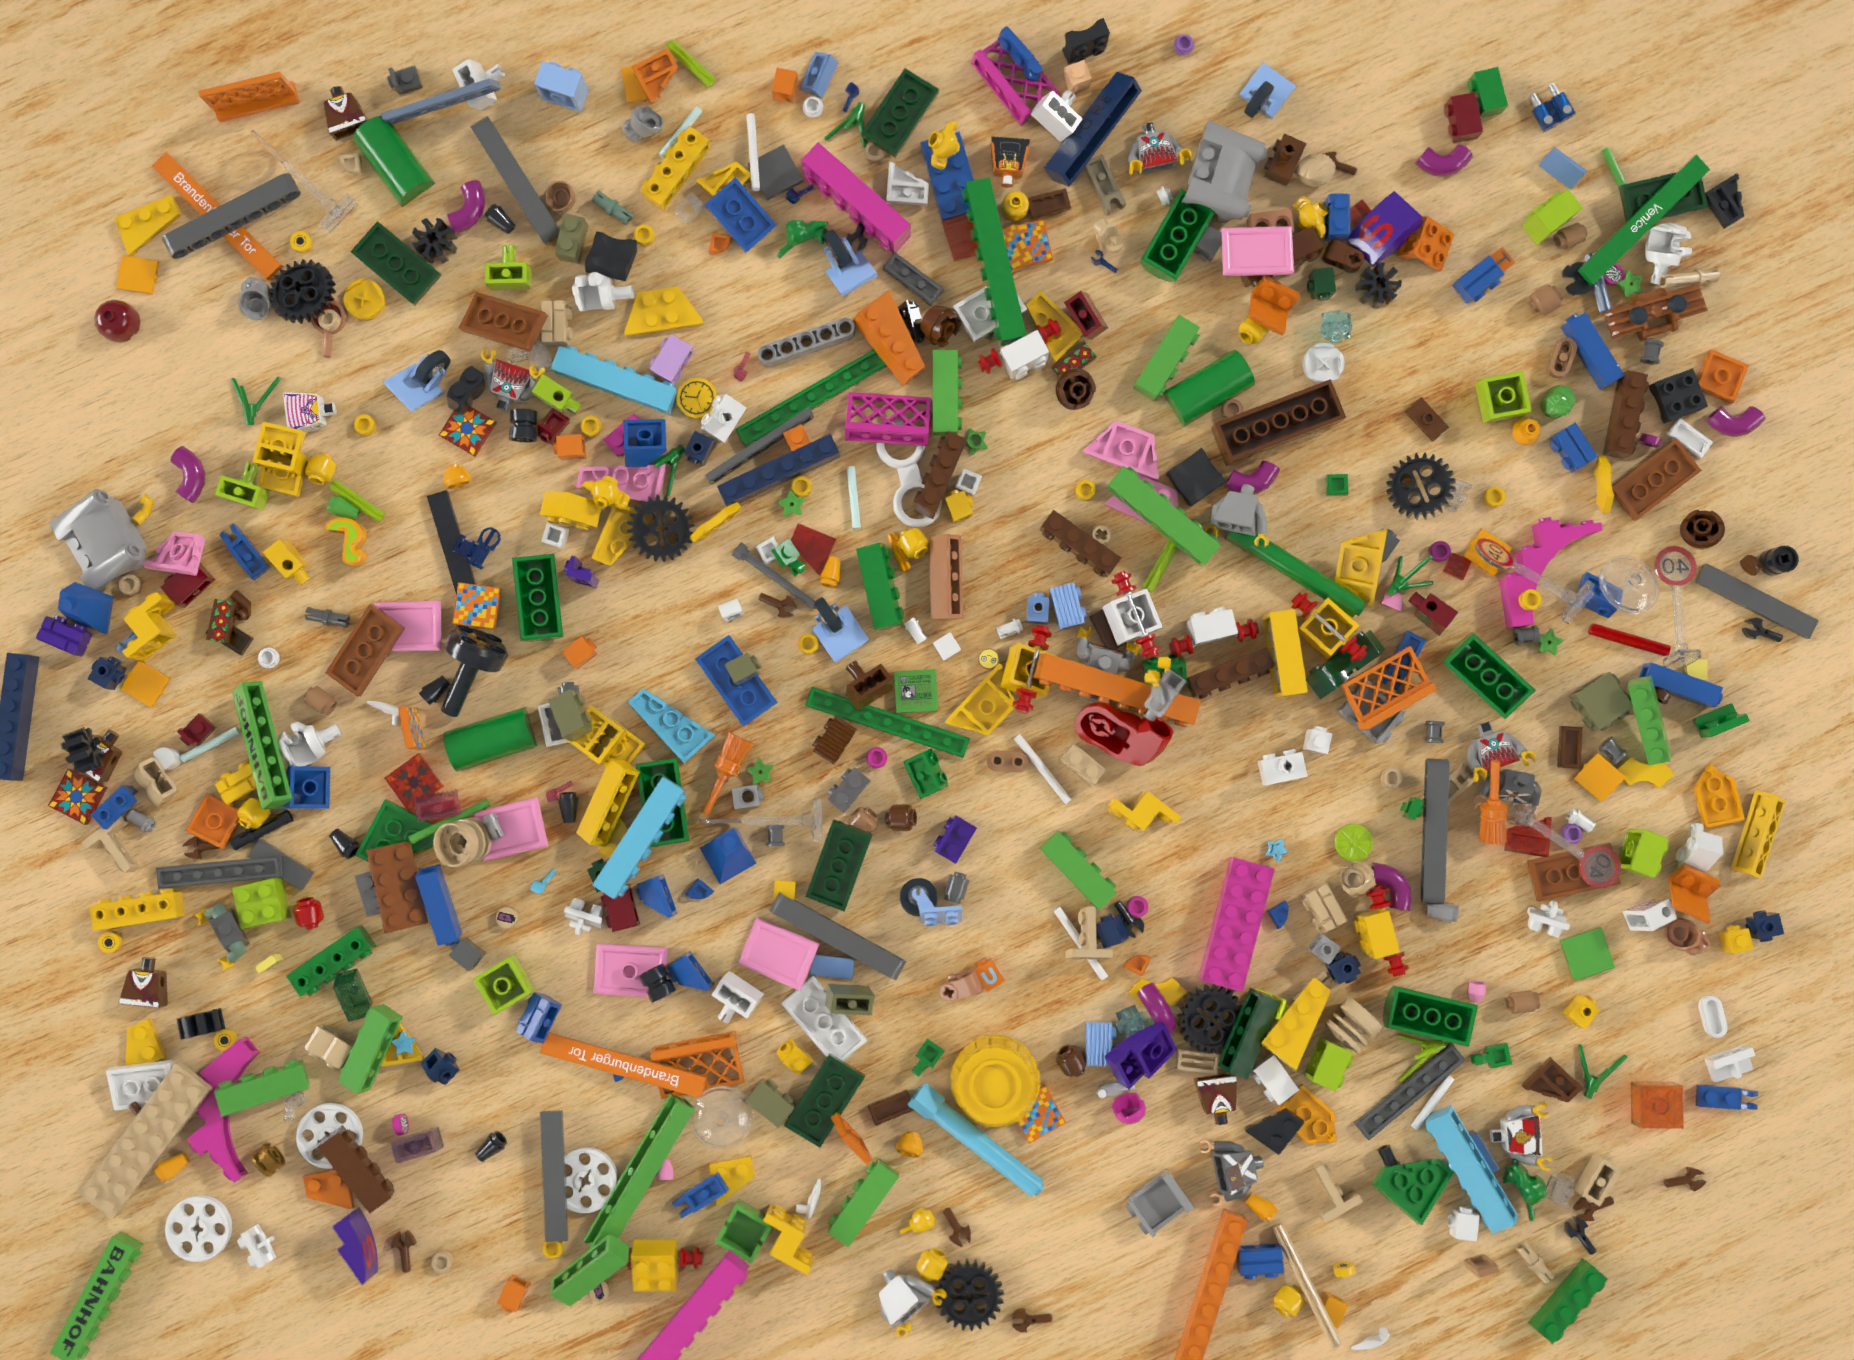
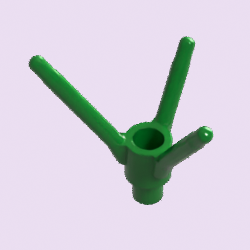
[824,102,866,149]
[231,377,281,425]
[651,445,685,496]
[1386,555,1434,597]
[1578,1044,1627,1099]

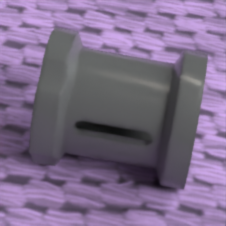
[1640,339,1664,365]
[1513,625,1540,646]
[1425,721,1445,743]
[1598,736,1628,764]
[766,825,785,846]

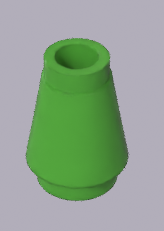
[326,495,360,520]

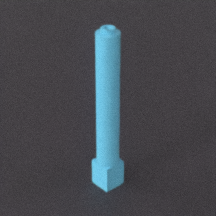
[907,1083,1044,1197]

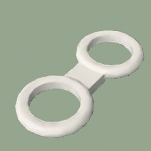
[876,420,942,528]

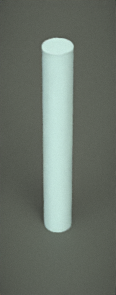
[658,106,702,159]
[847,466,861,529]
[180,726,241,763]

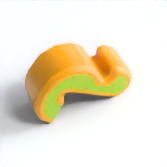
[324,517,367,567]

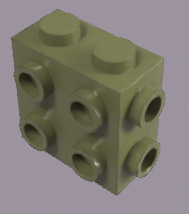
[1569,672,1633,731]

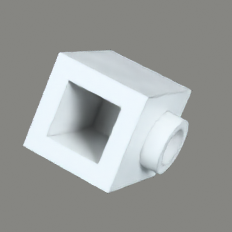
[1302,726,1332,755]
[1448,1206,1479,1242]

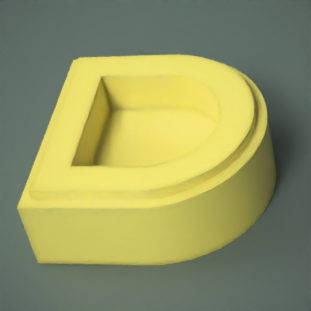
[1684,659,1708,681]

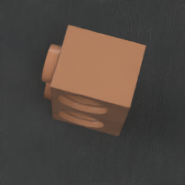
[1246,208,1294,235]

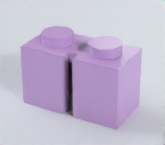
[650,334,695,385]

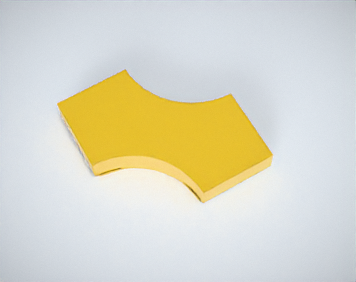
[1593,455,1615,514]
[690,502,741,542]
[1616,757,1675,788]
[1128,977,1187,1008]

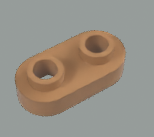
[1547,337,1577,378]
[987,750,1029,772]

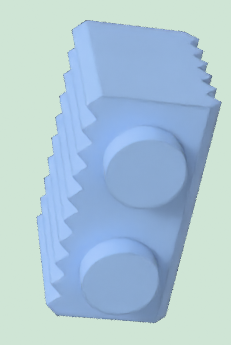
[1049,582,1087,630]
[1085,1021,1116,1066]

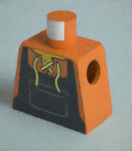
[990,136,1030,188]

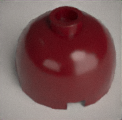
[94,299,141,343]

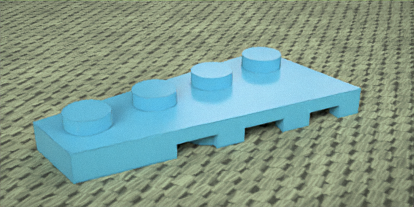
[628,688,715,764]

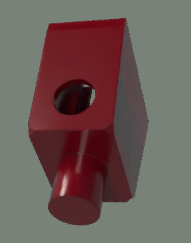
[1408,591,1458,636]

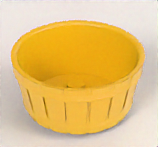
[950,1035,1041,1127]

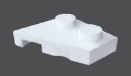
[886,162,929,206]

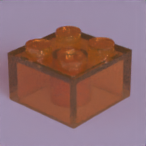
[1631,1081,1684,1129]

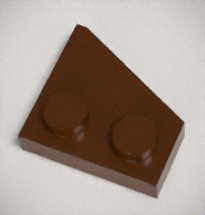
[1522,1057,1583,1103]

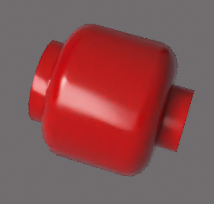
[293,897,324,930]

